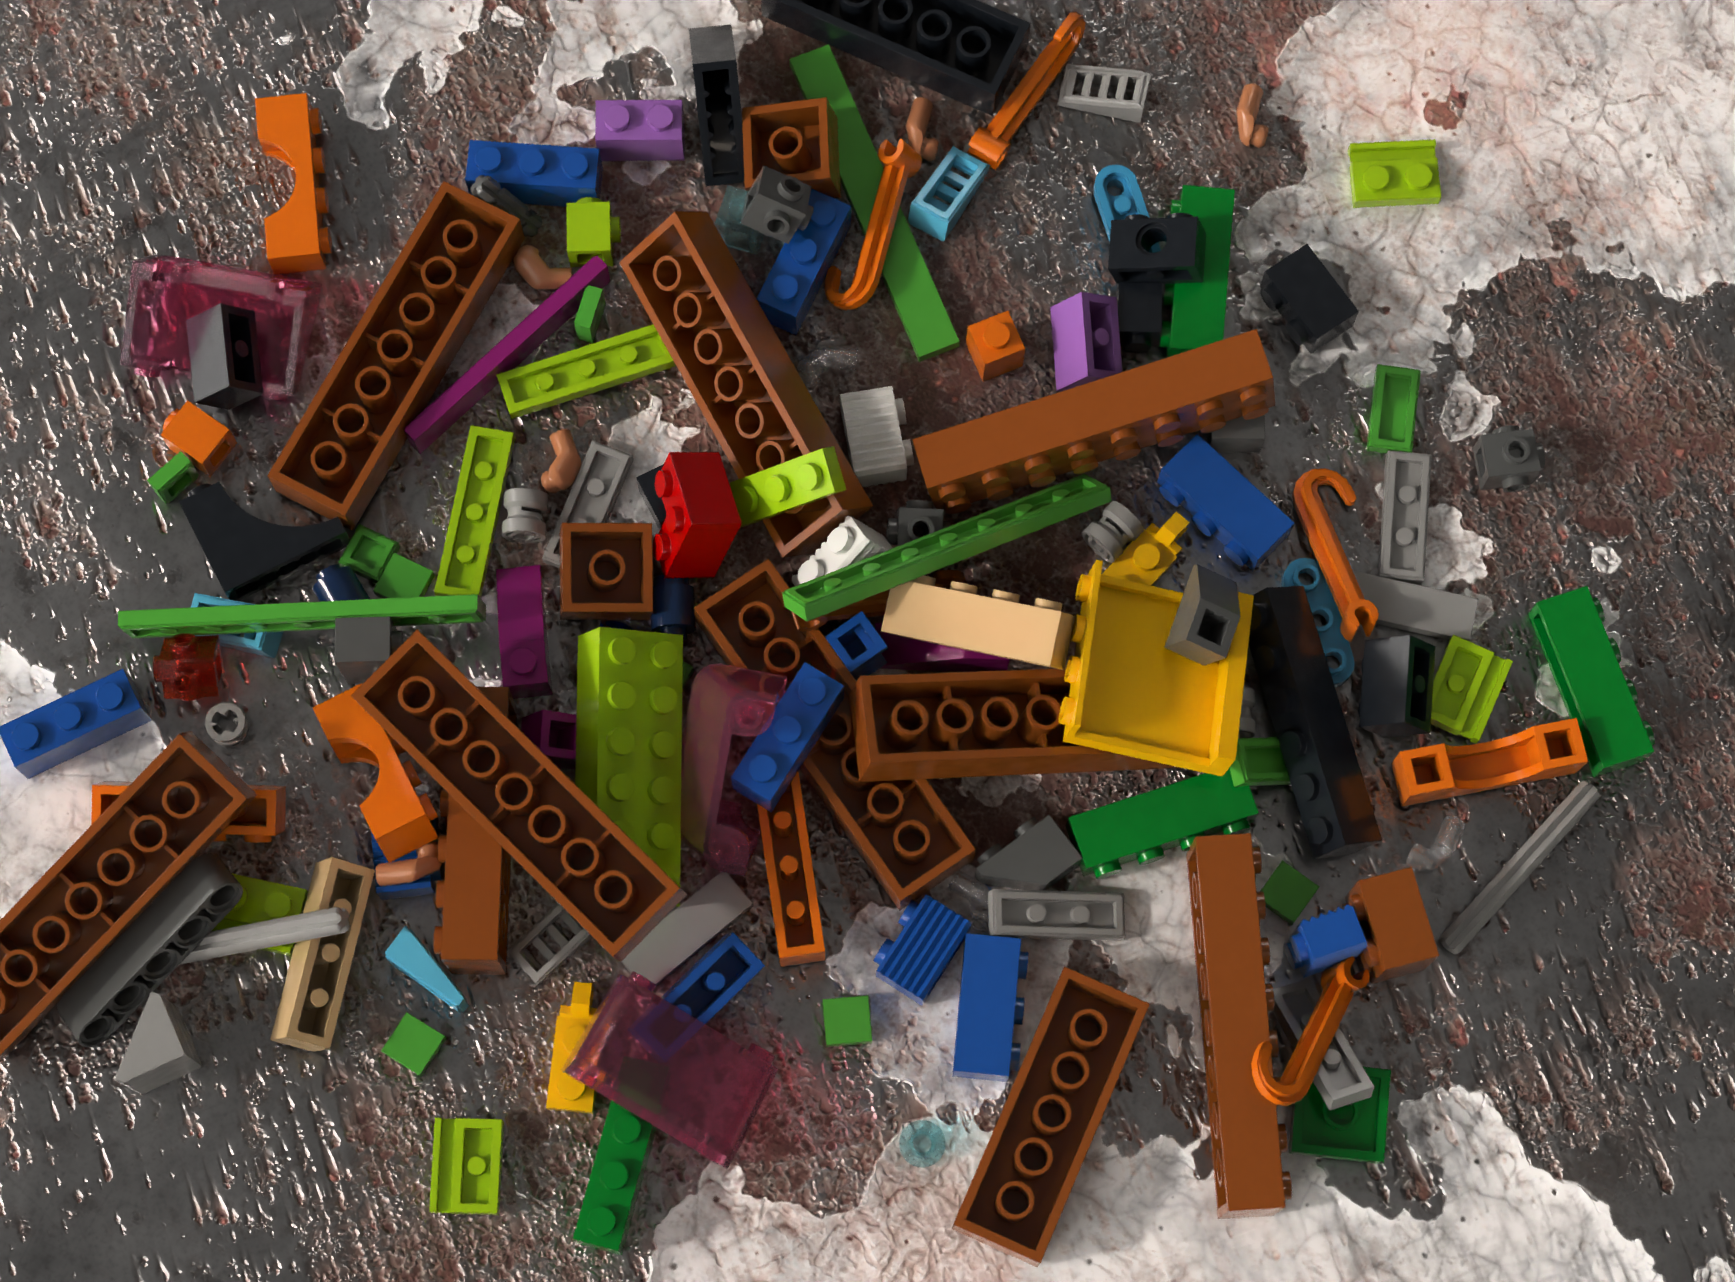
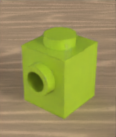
[566,197,621,267]

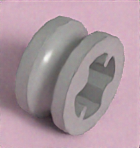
[205,703,249,746]

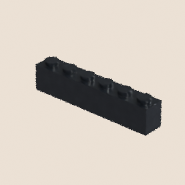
[1249,586,1382,859]

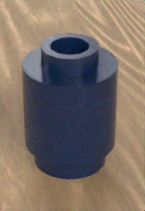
[312,564,370,602]
[651,574,696,641]

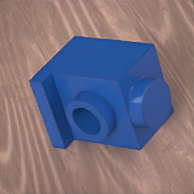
[825,611,888,681]

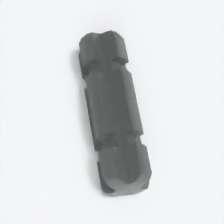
[471,175,543,237]

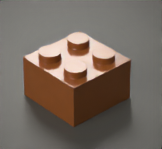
[742,97,841,198]
[559,523,653,620]
[1342,867,1439,984]

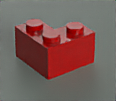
[652,452,742,578]

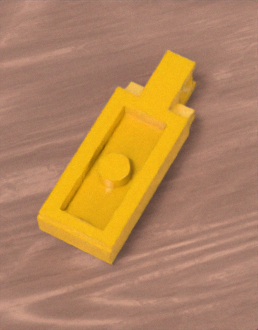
[1102,511,1190,586]
[546,982,604,1114]

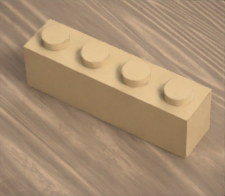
[881,575,1075,670]
[270,857,375,1052]

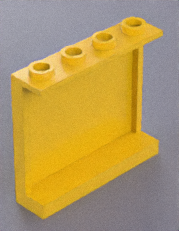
[1059,560,1254,777]

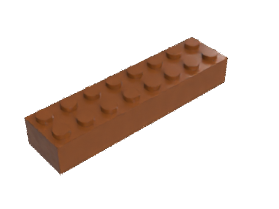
[267,181,525,531]
[619,211,873,558]
[912,329,1275,514]
[694,558,976,911]
[351,629,687,962]
[849,668,1180,782]
[0,731,258,1061]
[1186,833,1292,1219]

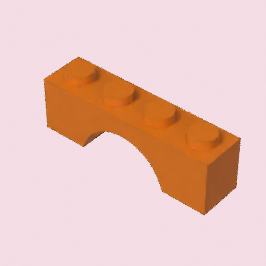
[255,93,332,275]
[312,683,439,863]
[1391,718,1588,807]

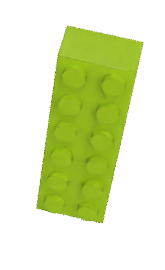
[575,627,683,908]

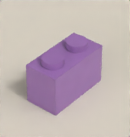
[595,100,685,161]
[1050,292,1122,391]

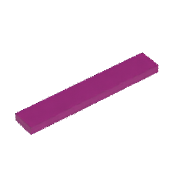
[404,256,610,454]

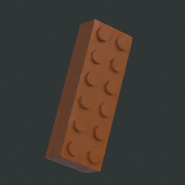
[434,687,517,975]
[952,966,1150,1267]

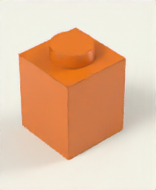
[966,310,1025,382]
[160,400,237,477]

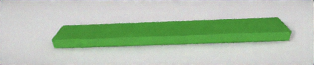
[789,44,960,362]
[782,474,1112,622]
[118,594,486,638]

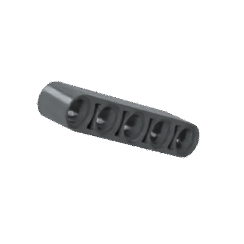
[57,853,243,1047]

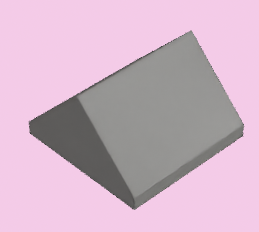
[114,991,203,1095]

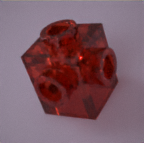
[153,633,225,701]

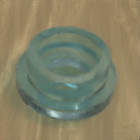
[899,1120,945,1168]

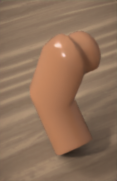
[1236,84,1269,148]
[905,97,939,161]
[514,245,573,289]
[541,429,582,493]
[375,842,443,886]

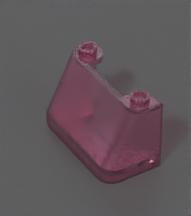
[120,255,322,401]
[681,664,788,876]
[560,971,778,1169]

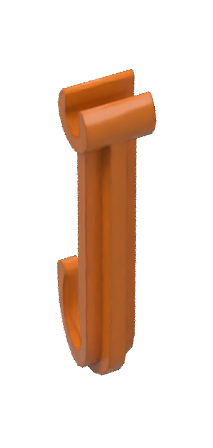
[967,11,1086,170]
[824,139,922,311]
[1292,468,1379,642]
[1251,957,1370,1106]

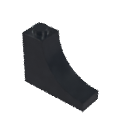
[689,24,744,186]
[179,482,350,601]

